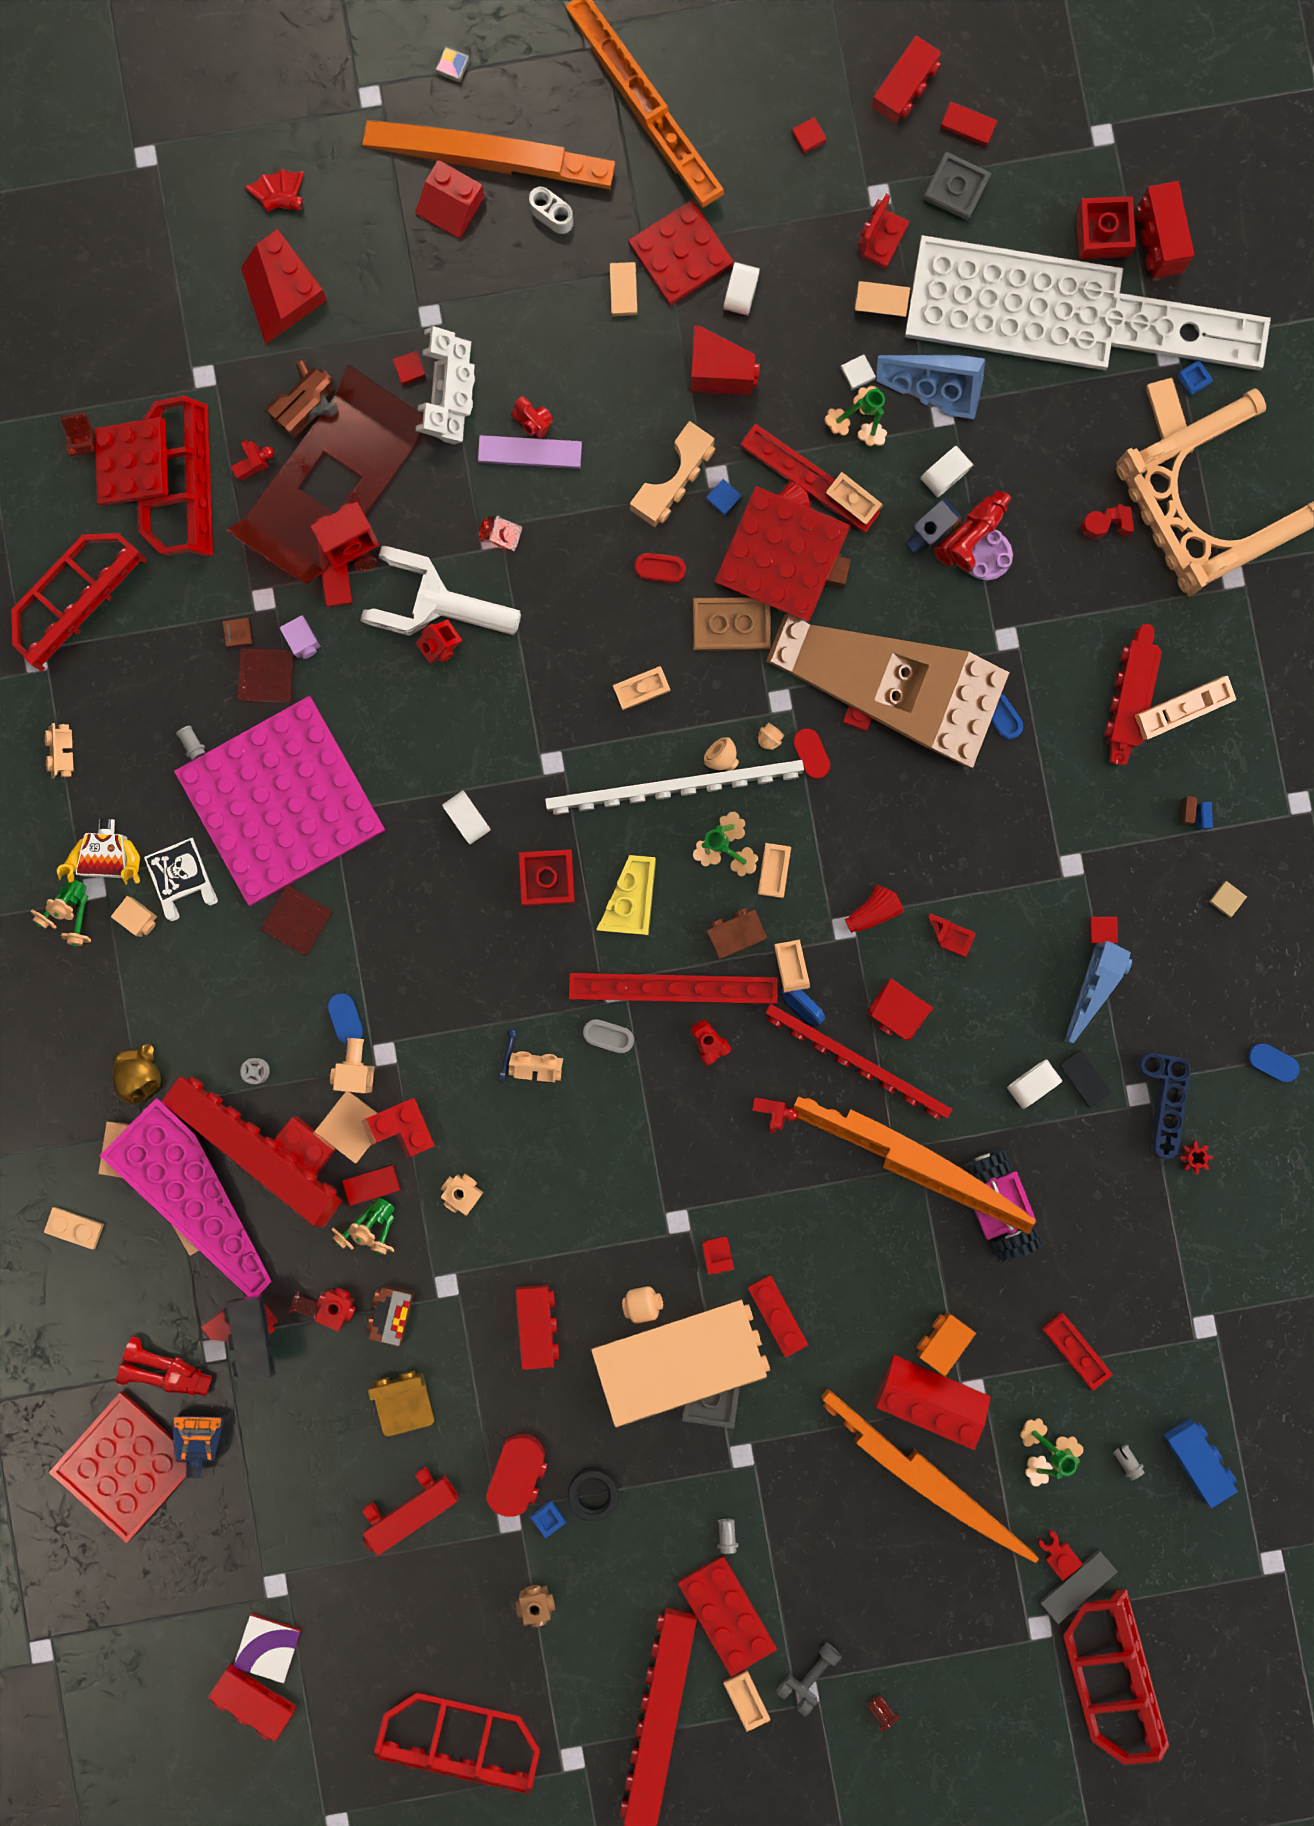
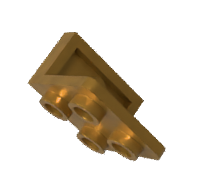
[368,1371,434,1436]

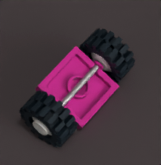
[961,1149,1043,1262]

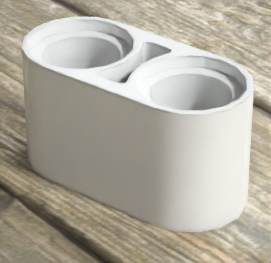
[529,187,573,234]
[723,262,760,316]
[920,446,973,498]
[442,790,491,844]
[1007,1059,1062,1109]

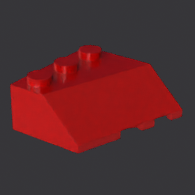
[241,229,327,344]

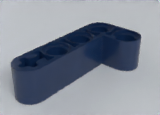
[1136,1053,1191,1159]

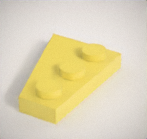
[596,855,656,935]

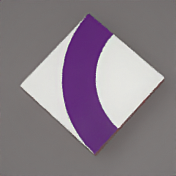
[233,1613,302,1683]

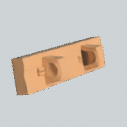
[1135,676,1236,739]

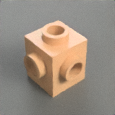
[441,1174,484,1216]

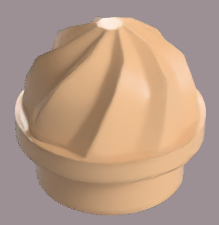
[758,723,784,749]

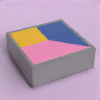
[436,47,469,83]

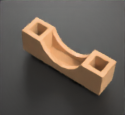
[630,421,715,527]

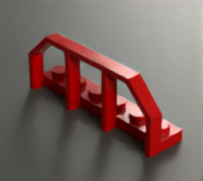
[138,395,213,557]
[11,533,147,671]
[1063,1589,1169,1765]
[374,1693,540,1795]

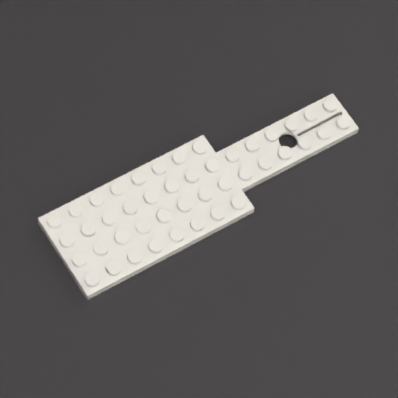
[905,235,1271,370]

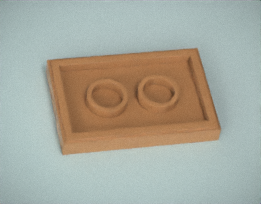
[693,598,771,651]

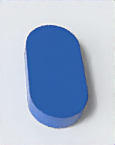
[990,694,1023,740]
[781,988,825,1027]
[328,994,363,1044]
[1248,1044,1299,1082]

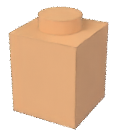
[111,896,157,937]

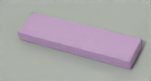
[478,435,582,469]

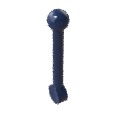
[499,1029,518,1083]

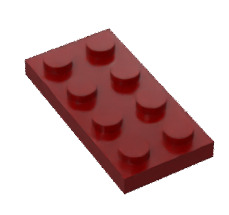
[678,1555,777,1677]

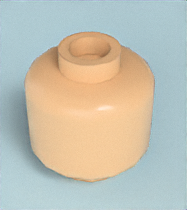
[622,1286,663,1323]

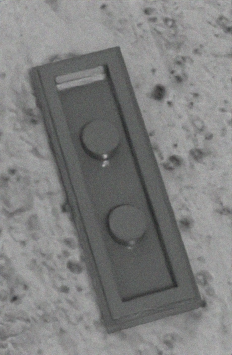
[1039,1550,1118,1624]

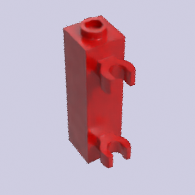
[362,1466,459,1556]

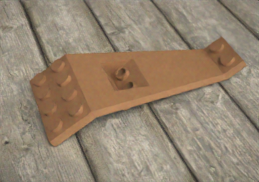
[766,614,1009,768]

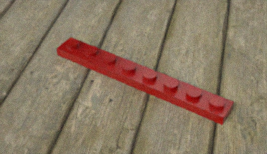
[569,973,778,1004]
[764,1004,953,1120]

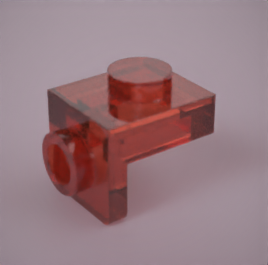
[61,411,95,456]
[478,516,523,552]

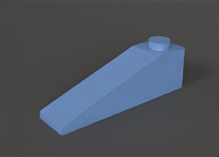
[876,355,985,419]
[1064,941,1132,1043]

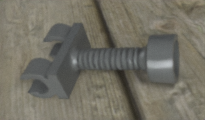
[776,1643,842,1717]

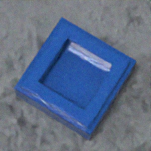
[1176,360,1213,397]
[706,479,742,516]
[1196,802,1213,831]
[530,1500,567,1539]

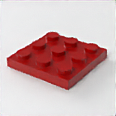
[628,200,734,306]
[95,417,168,506]

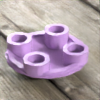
[968,530,1013,580]

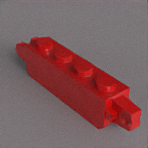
[1104,623,1162,766]

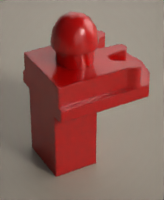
[231,440,274,481]
[752,1098,798,1134]

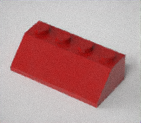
[873,1354,991,1450]

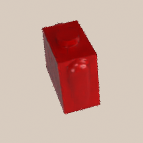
[868,978,934,1041]

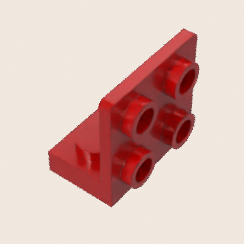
[858,193,909,269]

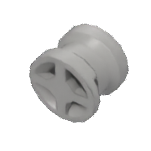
[240,1058,270,1084]

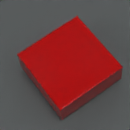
[792,117,827,154]
[393,351,426,385]
[1089,917,1118,943]

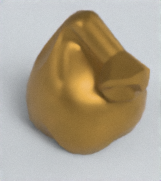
[113,1044,161,1105]

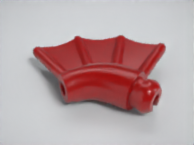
[245,169,304,212]

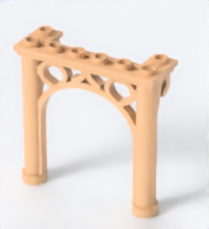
[1116,388,1314,597]

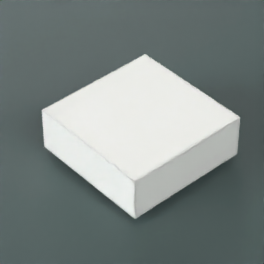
[841,355,876,390]

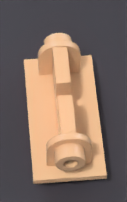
[45,723,74,778]
[509,1051,563,1083]

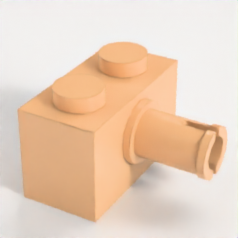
[330,1038,375,1093]

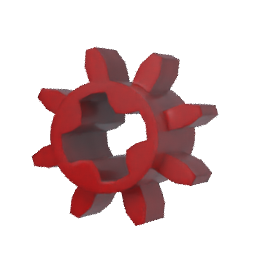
[1178,1141,1213,1174]

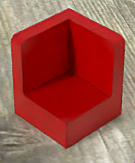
[702,1237,734,1275]

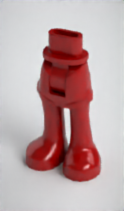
[934,491,1011,572]
[115,1336,212,1396]

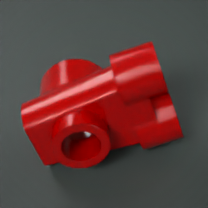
[511,396,553,439]
[691,1020,731,1065]

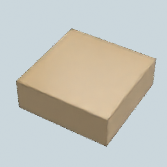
[1209,881,1247,918]

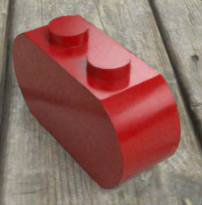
[486,1434,548,1517]

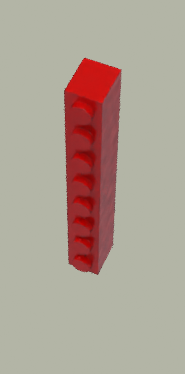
[162,1076,342,1227]
[620,1607,696,1826]

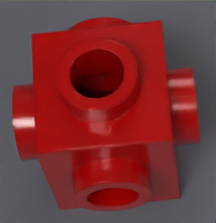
[416,620,462,664]
[314,1287,356,1331]

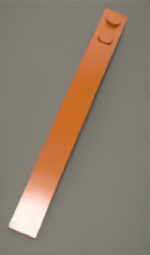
[565,0,724,208]
[362,121,615,189]
[793,1096,1036,1234]
[821,1388,1039,1563]

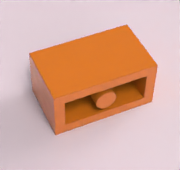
[917,1312,976,1376]

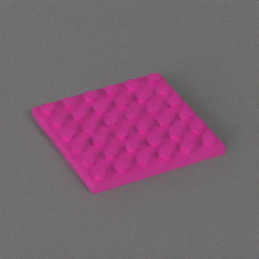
[174,696,386,906]

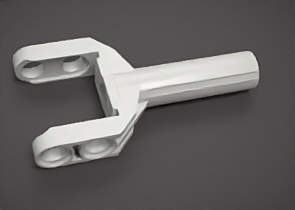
[360,546,521,636]

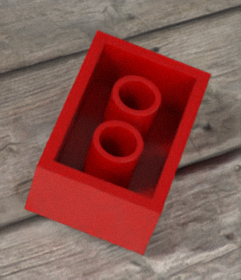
[1135,181,1194,279]

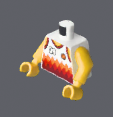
[57,819,140,885]

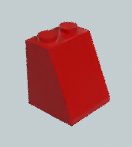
[691,326,760,395]

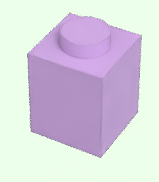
[279,615,321,659]

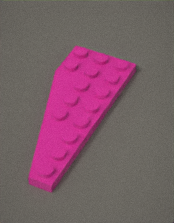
[99,1098,272,1297]

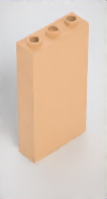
[591,1300,770,1427]

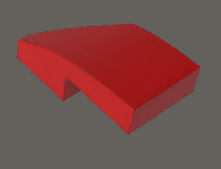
[929,913,976,958]

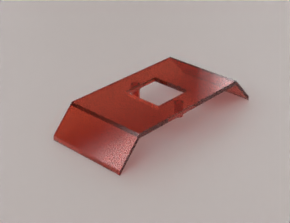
[226,364,423,585]

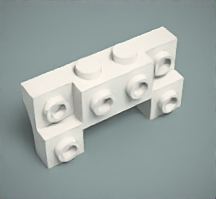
[416,326,475,444]

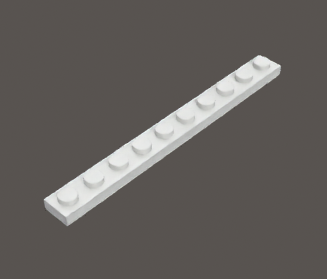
[545,760,804,815]

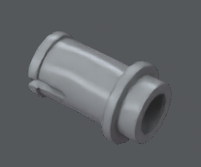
[177,726,205,760]
[1113,1444,1145,1481]
[717,1519,738,1554]

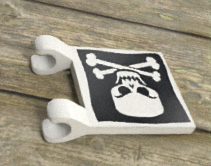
[144,838,218,921]

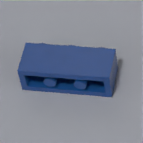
[1163,1419,1238,1508]

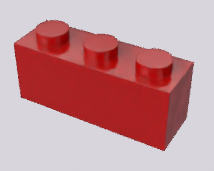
[871,36,941,124]
[516,1285,559,1370]
[208,1663,297,1741]

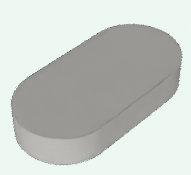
[583,1019,634,1053]

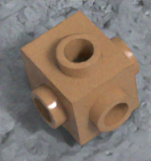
[516,1585,555,1627]

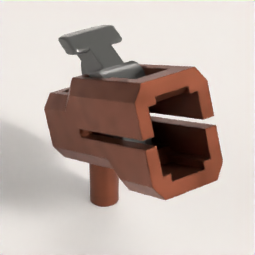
[265,360,338,439]

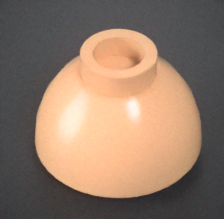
[704,737,739,771]

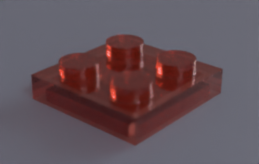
[238,648,294,703]
[260,884,333,956]

